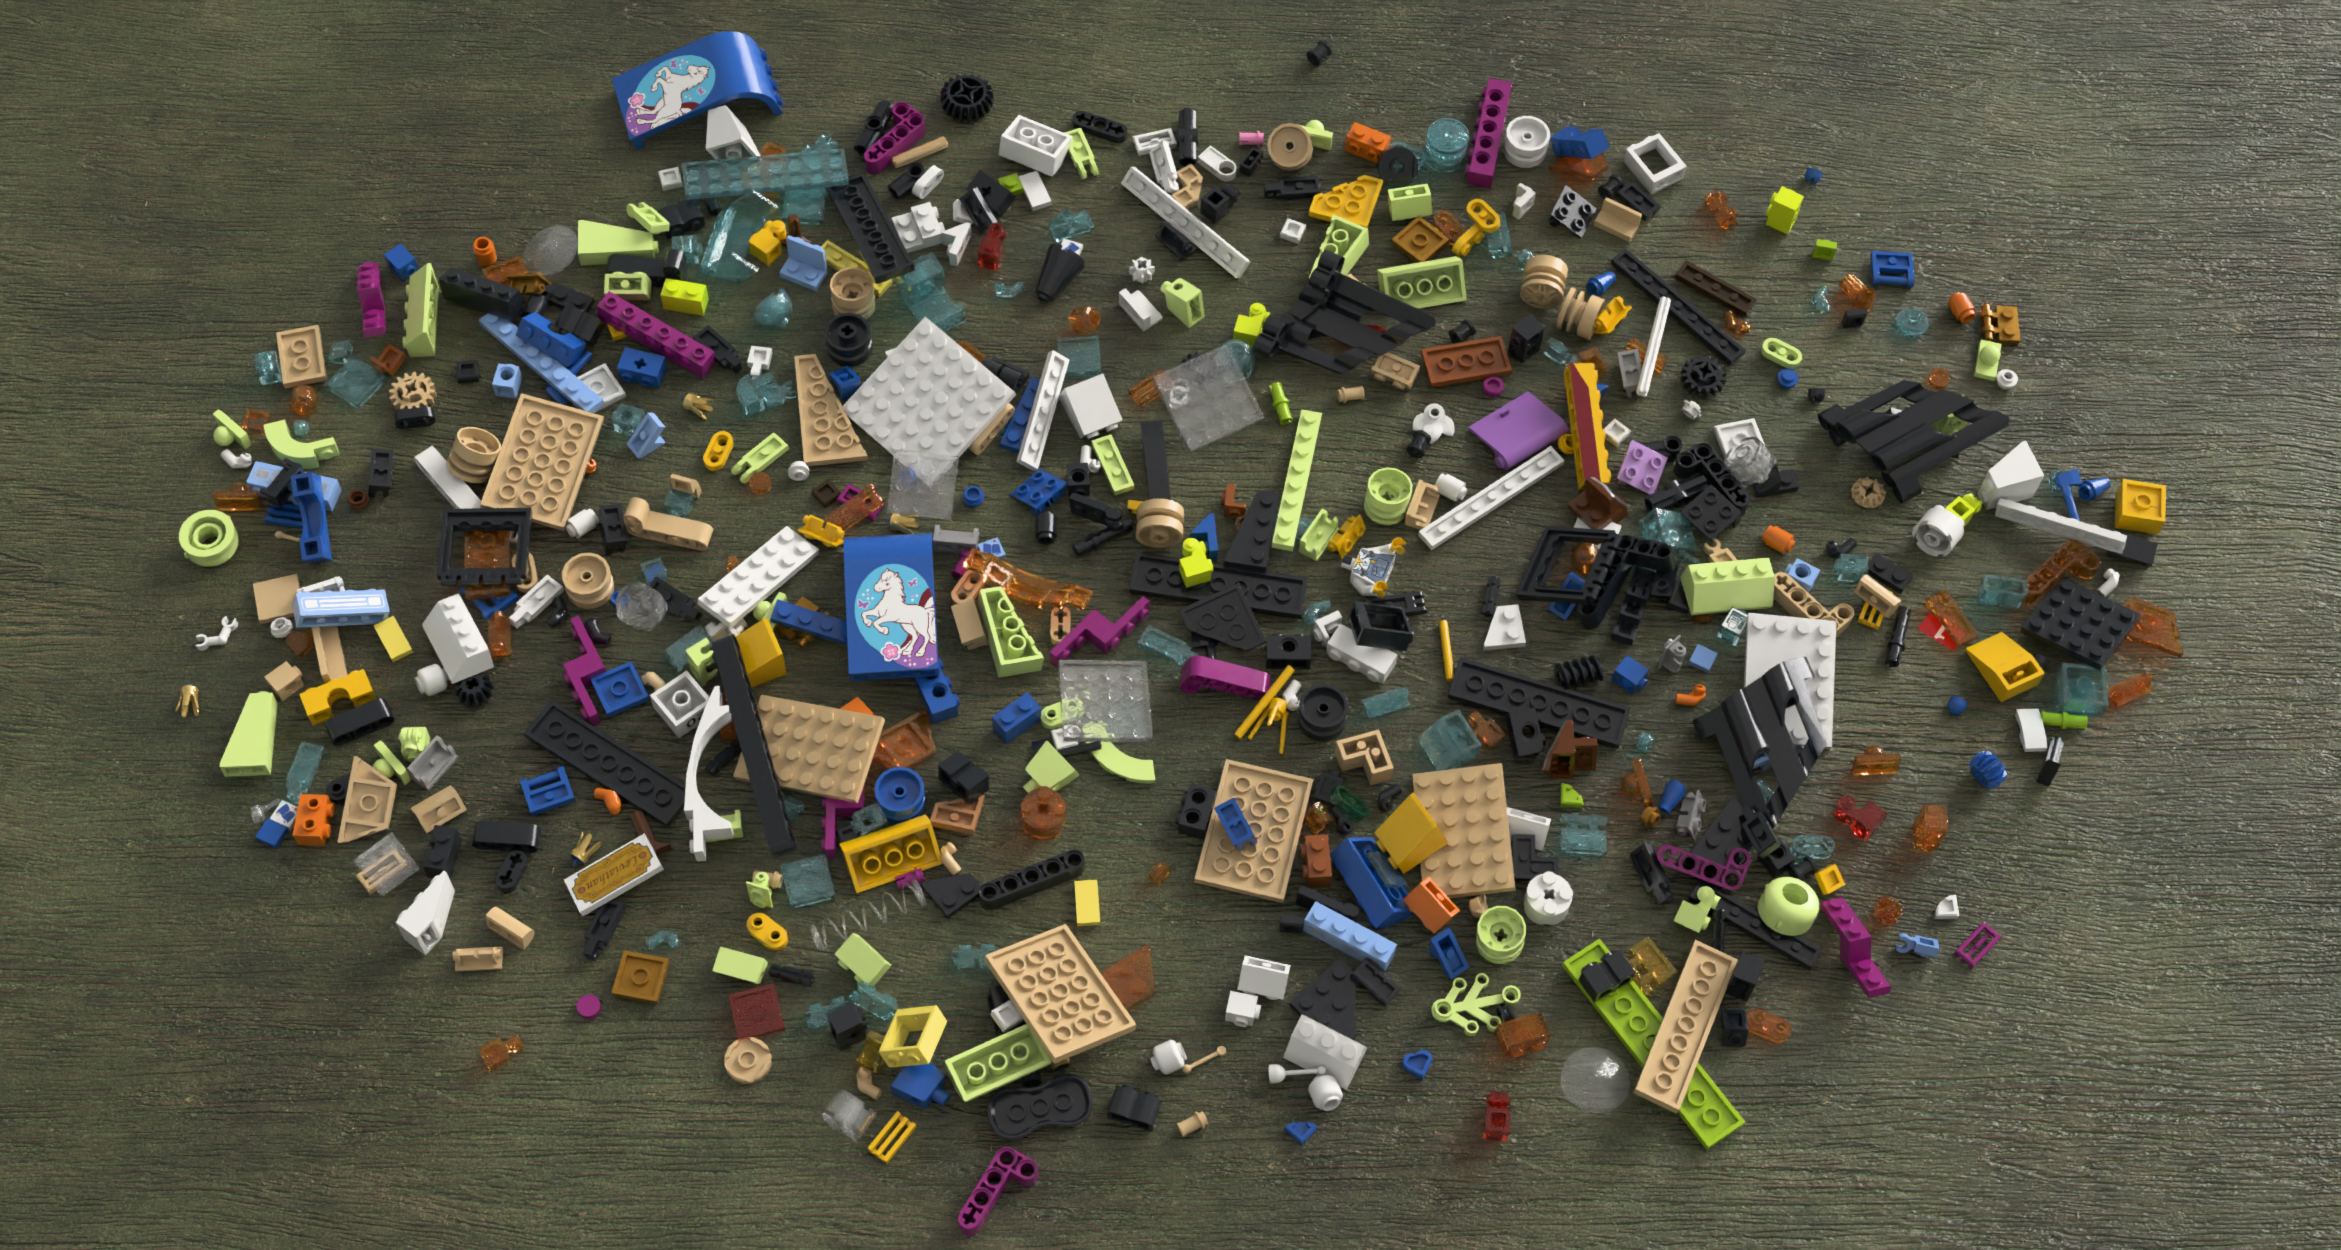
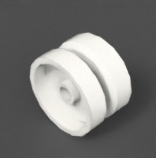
[1503,116,1550,168]

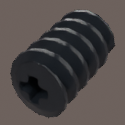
[1554,655,1604,689]

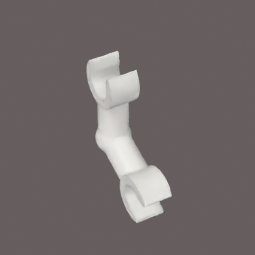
[195,616,238,651]

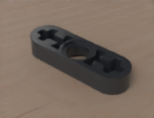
[1072,111,1127,143]

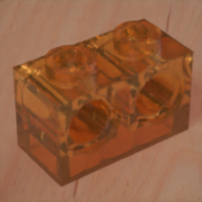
[1913,804,1948,851]

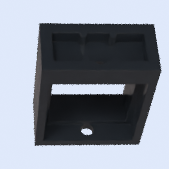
[1348,601,1414,651]

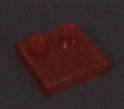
[728,983,785,1040]

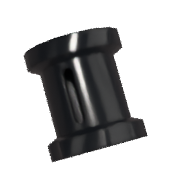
[1306,40,1332,66]
[1598,174,1625,200]
[1448,319,1476,344]
[1406,430,1431,458]
[1787,856,1818,881]

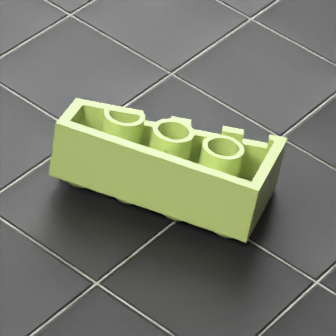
[1309,215,1369,279]
[977,586,1044,678]

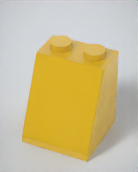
[736,618,787,688]
[1374,792,1448,874]

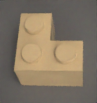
[1335,729,1394,786]

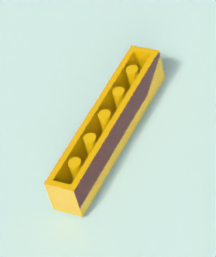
[1563,363,1611,490]

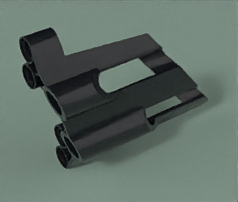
[1253,249,1436,374]
[1817,380,2009,503]
[1692,657,1827,830]

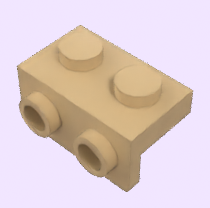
[1371,352,1420,390]

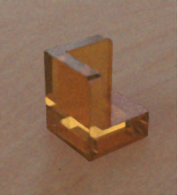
[1575,347,1607,379]

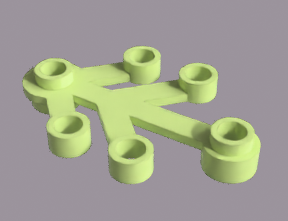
[1431,973,1521,1036]

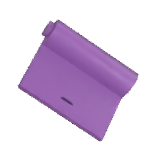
[1468,392,1568,470]

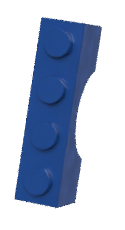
[291,472,332,564]

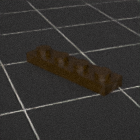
[1674,260,1757,318]

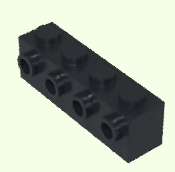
[439,267,523,321]

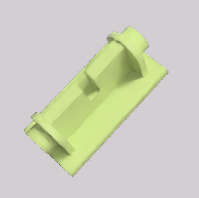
[746,872,773,908]

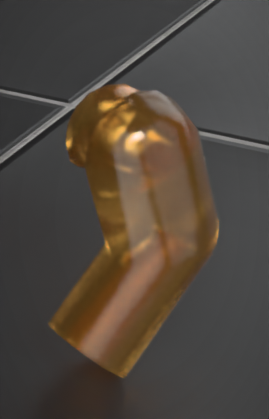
[1723,310,1751,334]

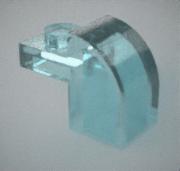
[736,372,777,418]

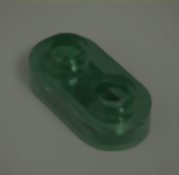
[1330,785,1369,821]

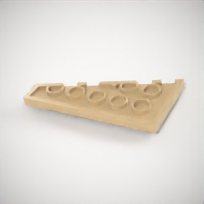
[794,354,868,467]

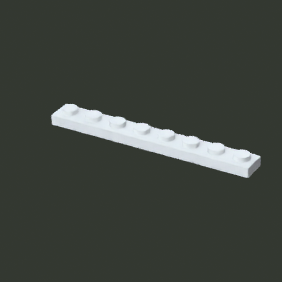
[1121,167,1251,278]
[1418,446,1564,550]

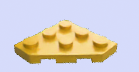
[1308,175,1383,229]

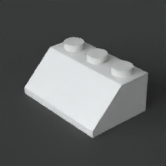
[999,115,1073,177]
[1283,1014,1367,1090]

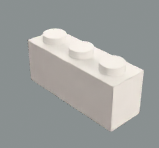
[1326,624,1397,685]

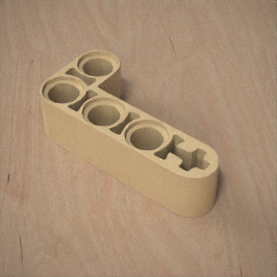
[623,497,713,551]
[1773,572,1854,638]

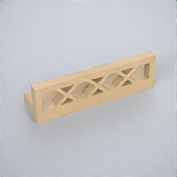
[311,626,348,684]

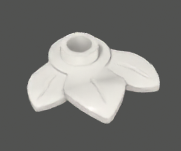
[1413,403,1454,444]

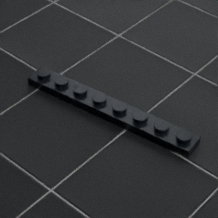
[1610,248,1746,366]

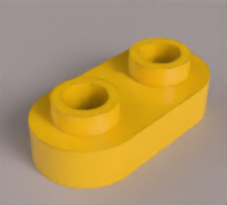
[1467,199,1500,233]
[1452,224,1484,257]
[703,431,734,471]
[747,913,788,951]

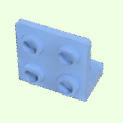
[779,235,828,291]

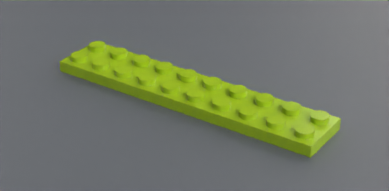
[1562,938,1745,1150]

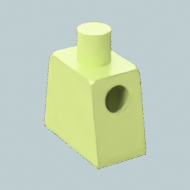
[1160,278,1205,328]
[1023,741,1079,796]

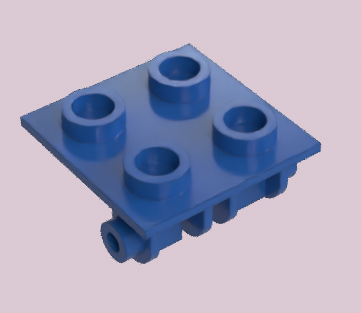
[1010,469,1067,516]

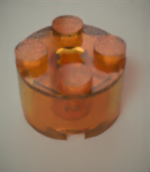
[1021,786,1066,840]

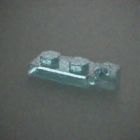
[1138,625,1198,665]
[286,742,325,804]

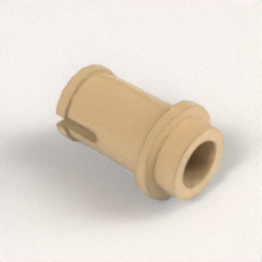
[1337,386,1365,403]
[752,870,783,890]
[1177,1111,1209,1137]

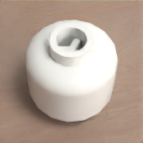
[414,664,450,696]
[1150,1040,1187,1075]
[1308,1075,1343,1111]

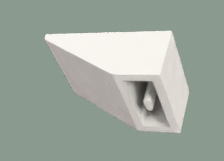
[396,871,455,956]

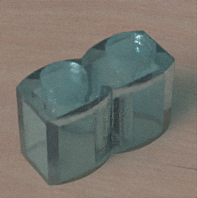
[1977,575,2028,609]

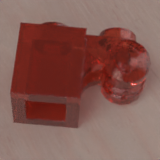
[977,223,1007,271]
[1834,796,1888,841]
[1483,1091,1511,1142]

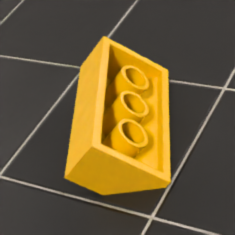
[839,814,943,893]

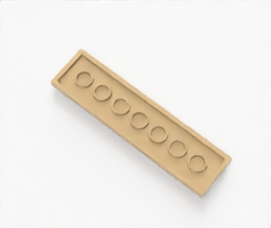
[1633,940,1738,1114]

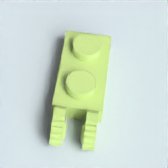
[1064,128,1099,179]
[627,202,670,234]
[731,433,789,484]

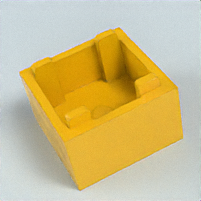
[2115,479,2166,535]

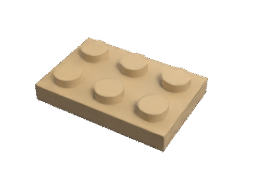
[276,325,327,388]

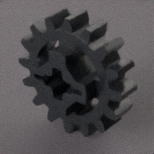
[1680,355,1727,398]

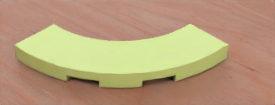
[1082,724,1155,784]

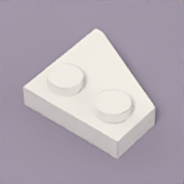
[1483,604,1526,651]

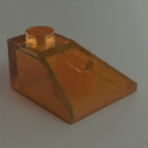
[1548,152,1610,180]

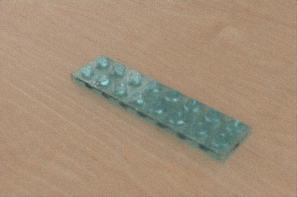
[682,148,849,200]

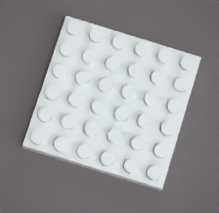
[842,317,1016,488]

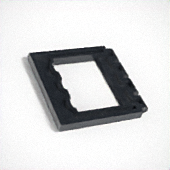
[437,508,532,586]
[1516,526,1622,605]

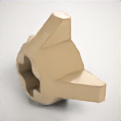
[1469,894,1488,918]

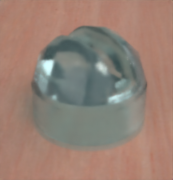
[294,420,309,437]

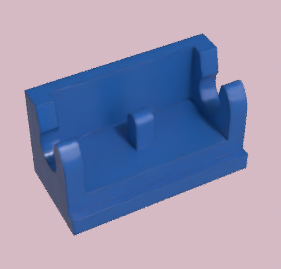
[1214,798,1258,851]

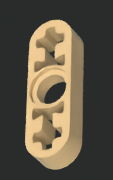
[968,403,1015,455]

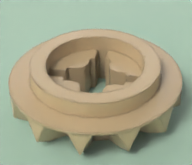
[1851,477,1886,508]

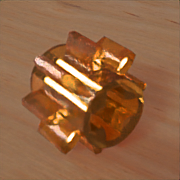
[1874,896,1903,926]

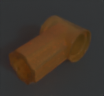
[1839,273,1876,313]

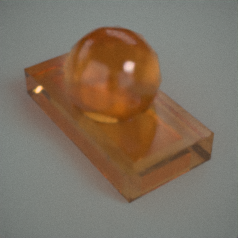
[213,482,262,511]
[1852,745,1901,775]
[1620,758,1653,808]

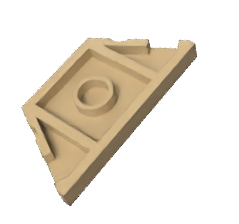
[337,756,397,844]

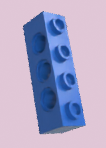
[913,657,960,724]

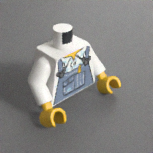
[1341,537,1406,598]

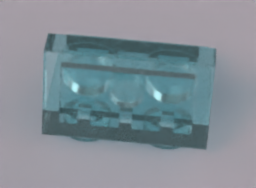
[910,290,966,332]
[1639,508,1697,553]

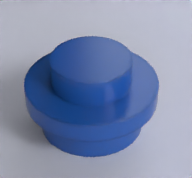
[1777,369,1798,389]
[963,486,984,507]

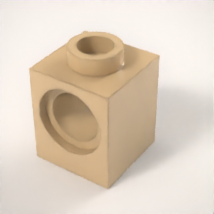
[264,661,304,702]

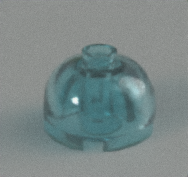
[751,289,793,328]
[1215,338,1256,381]

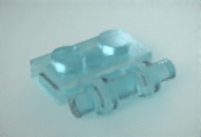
[1560,812,1607,855]

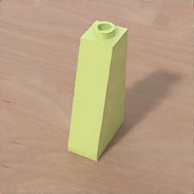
[578,220,659,266]
[219,691,278,777]

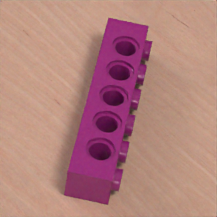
[1465,78,1512,188]
[597,291,715,379]

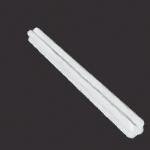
[1636,296,1671,397]

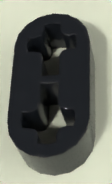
[395,407,436,429]
[495,850,528,893]

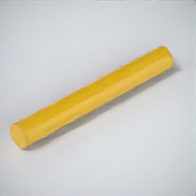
[1439,620,1454,682]

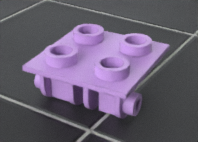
[1617,440,1668,495]

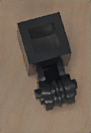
[1200,184,1240,224]

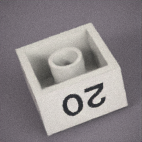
[650,670,709,738]

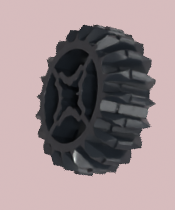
[940,73,994,123]

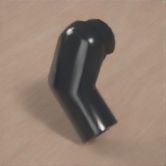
[547,596,568,627]
[584,618,612,645]
[1377,783,1402,812]

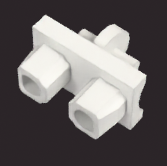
[705,618,748,642]

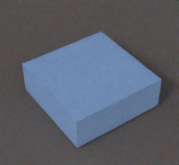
[1688,644,1718,674]

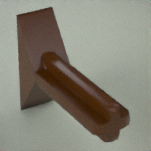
[780,214,814,247]
[630,811,672,856]

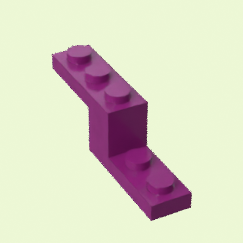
[357,262,386,338]
[1050,596,1150,667]
[562,615,606,726]
[821,783,865,859]
[1821,897,1891,998]

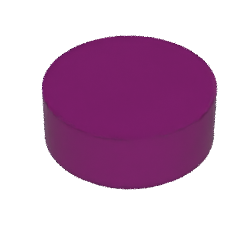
[1482,376,1504,398]
[577,994,601,1019]

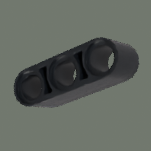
[325,698,394,746]
[472,821,542,853]

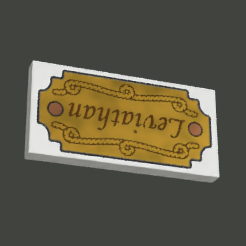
[564,833,664,916]

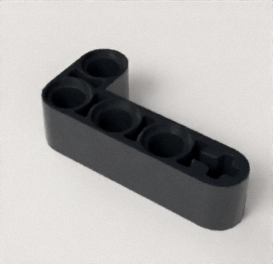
[605,249,688,287]
[1674,443,1750,516]

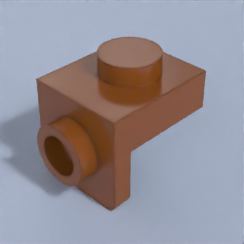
[369,344,408,376]
[1221,483,1246,519]

